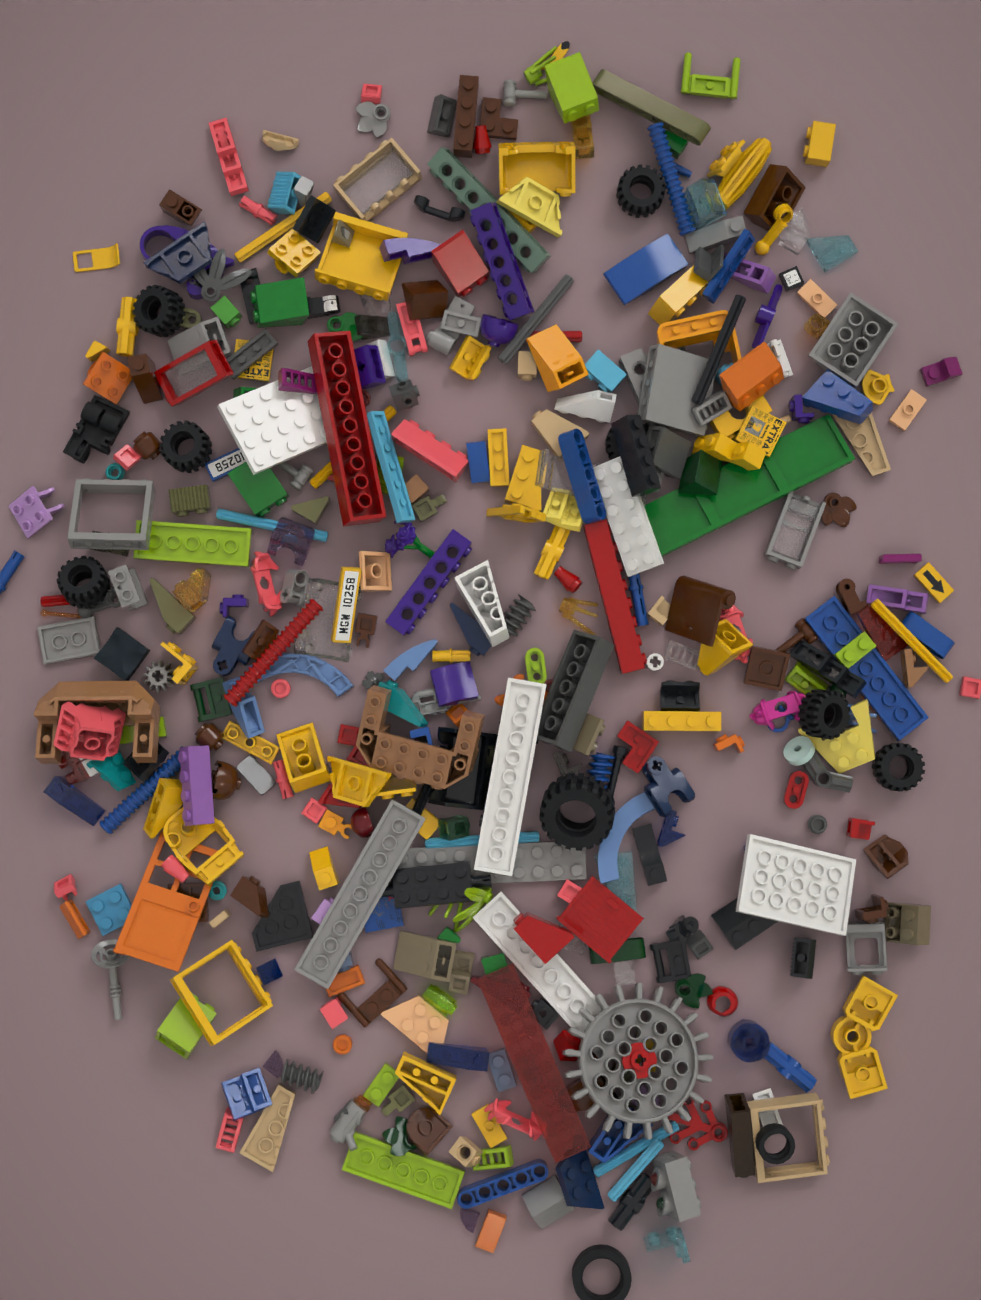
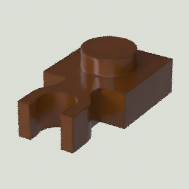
[355,612,378,648]

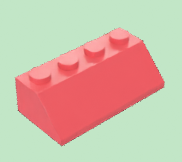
[391,419,469,482]

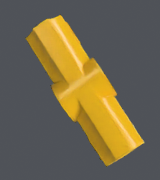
[116,297,139,357]
[533,525,571,580]

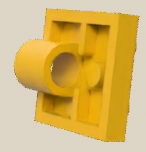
[267,228,321,277]

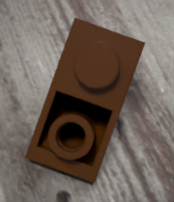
[159,189,202,226]

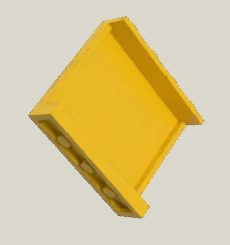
[315,212,408,301]

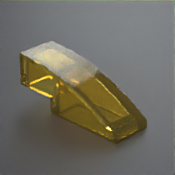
[570,114,594,159]

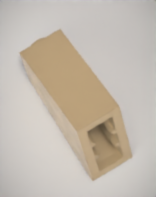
[531,409,589,460]

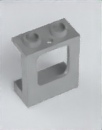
[108,564,149,611]
[846,922,887,975]

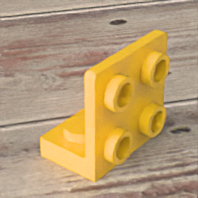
[160,641,199,685]
[377,774,417,800]

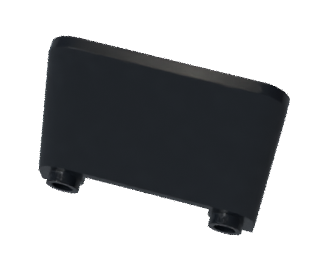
[428,727,498,810]

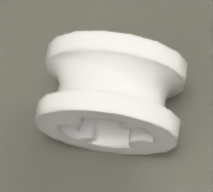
[646,653,664,671]

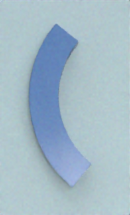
[247,653,354,697]
[598,792,655,884]

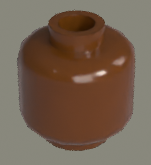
[133,431,161,460]
[195,723,224,751]

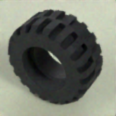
[539,773,615,851]

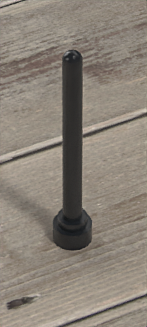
[608,745,629,797]

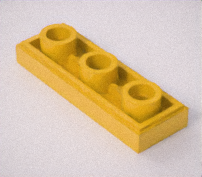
[223,720,280,764]

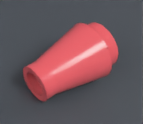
[161,855,190,883]

